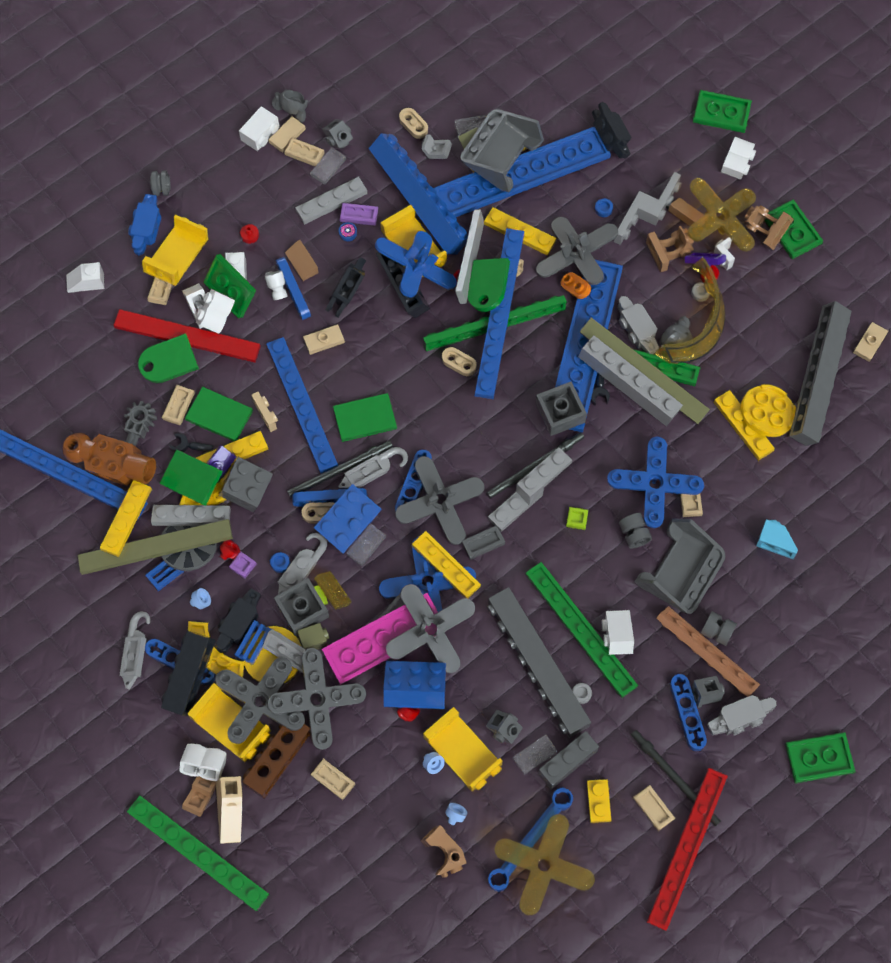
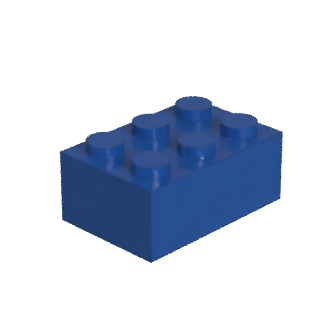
[314,484,382,553]
[384,661,446,709]

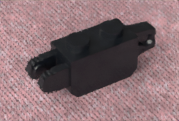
[592,102,631,159]
[325,257,366,318]
[215,588,261,654]

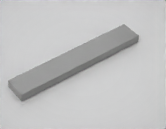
[455,209,484,304]

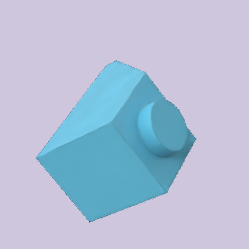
[756,519,798,559]

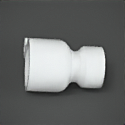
[265,271,287,300]

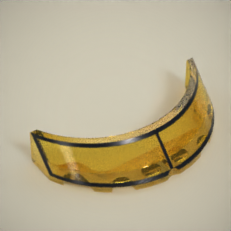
[655,257,725,364]

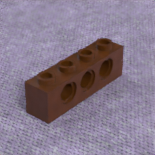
[243,724,311,799]

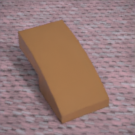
[182,776,216,817]

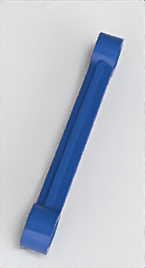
[488,788,573,892]

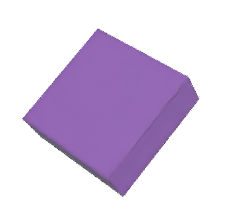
[229,551,257,579]

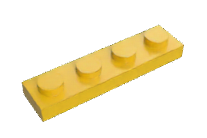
[484,207,556,256]
[714,390,775,461]
[196,431,268,465]
[100,480,152,557]
[412,531,481,598]

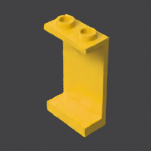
[381,205,447,277]
[142,215,208,286]
[188,683,271,762]
[423,707,503,791]

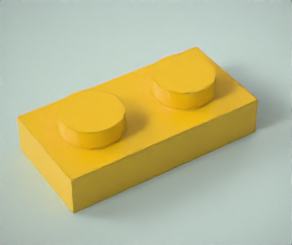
[587,780,611,823]

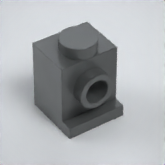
[691,676,725,708]

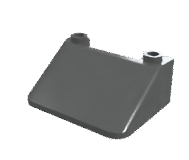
[461,109,544,192]
[634,519,725,614]

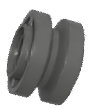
[150,170,171,196]

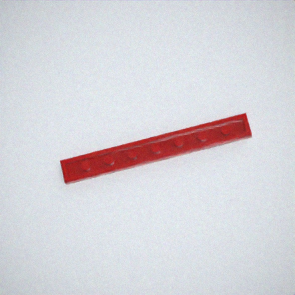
[114,309,261,363]
[647,768,728,931]

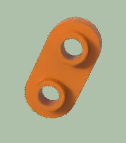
[561,272,591,299]

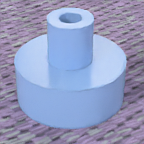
[190,588,211,609]
[423,752,444,774]
[445,803,467,825]

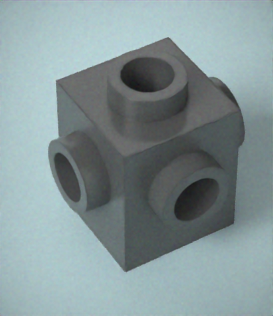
[322,119,353,149]
[486,710,523,744]

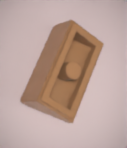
[668,198,708,231]
[285,240,319,281]

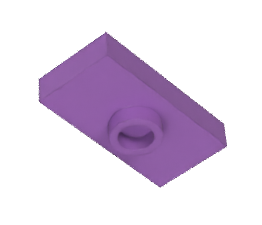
[340,203,378,226]

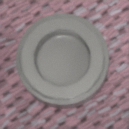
[691,282,710,302]
[572,683,592,704]

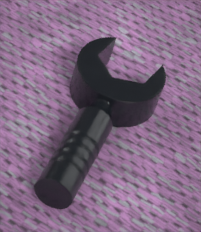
[591,372,610,406]
[169,433,214,453]

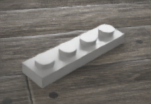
[295,177,367,225]
[151,505,231,526]

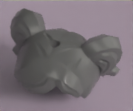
[272,89,308,123]
[660,316,693,352]

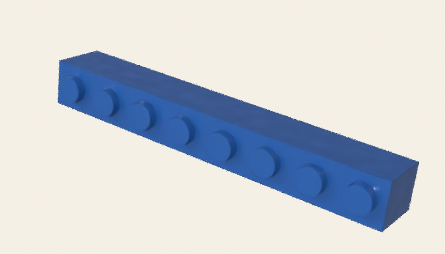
[369,133,468,255]

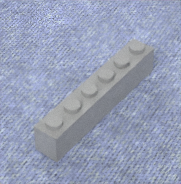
[578,335,683,427]

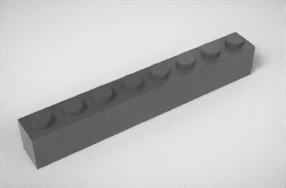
[789,301,852,446]
[487,587,591,738]

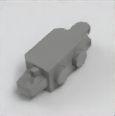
[618,296,659,354]
[707,695,777,736]

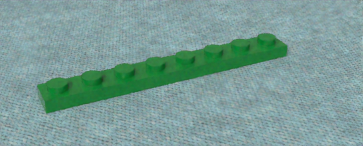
[423,295,567,352]
[525,562,638,699]
[127,796,269,912]

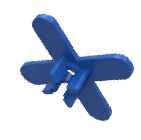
[375,231,457,297]
[607,437,704,528]
[379,536,476,612]

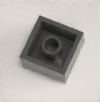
[535,382,587,436]
[218,457,273,512]
[274,578,329,636]

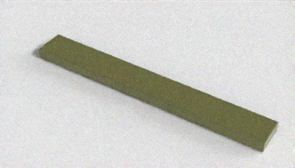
[580,317,710,425]
[78,519,233,575]

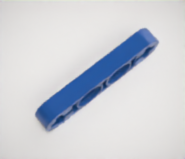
[276,257,311,320]
[395,450,432,512]
[292,488,367,507]
[145,639,216,685]
[670,674,707,751]

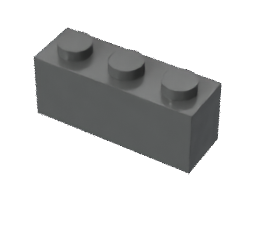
[538,731,599,790]

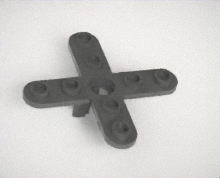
[536,217,618,285]
[395,457,484,545]
[386,584,475,673]
[267,648,366,750]
[216,657,305,744]

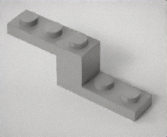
[614,172,682,245]
[488,447,572,532]

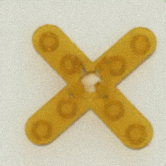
[688,178,756,251]
[495,814,595,916]

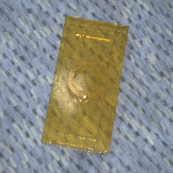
[314,571,351,610]

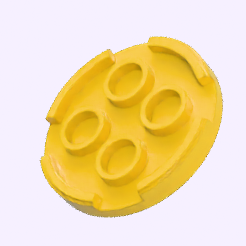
[741,384,796,437]
[243,626,301,683]

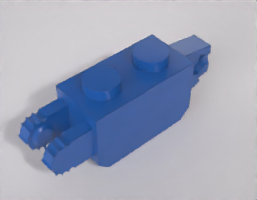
[129,194,162,256]

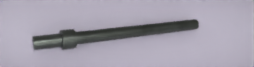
[486,432,584,499]
[287,441,393,498]
[631,730,721,827]

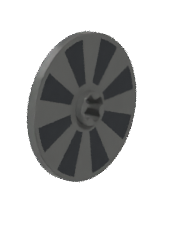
[161,526,217,571]

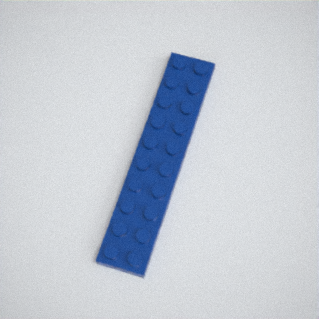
[434,127,611,217]
[555,260,623,433]

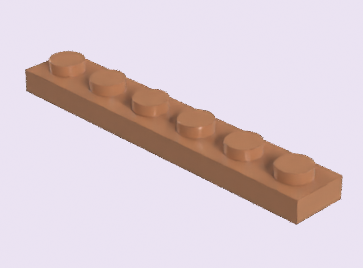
[657,606,760,697]

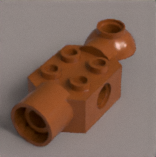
[62,433,156,486]

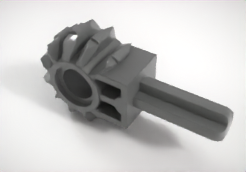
[124,401,157,446]

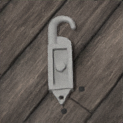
[339,447,408,489]
[278,533,327,595]
[119,611,150,690]

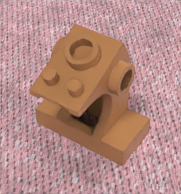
[744,205,794,250]
[646,226,694,273]
[421,825,466,878]

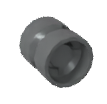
[619,513,652,549]
[701,611,737,646]

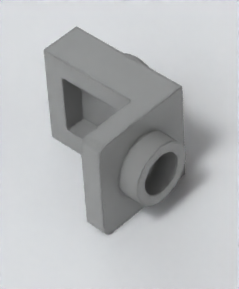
[422,135,452,159]

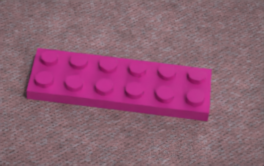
[322,593,438,685]

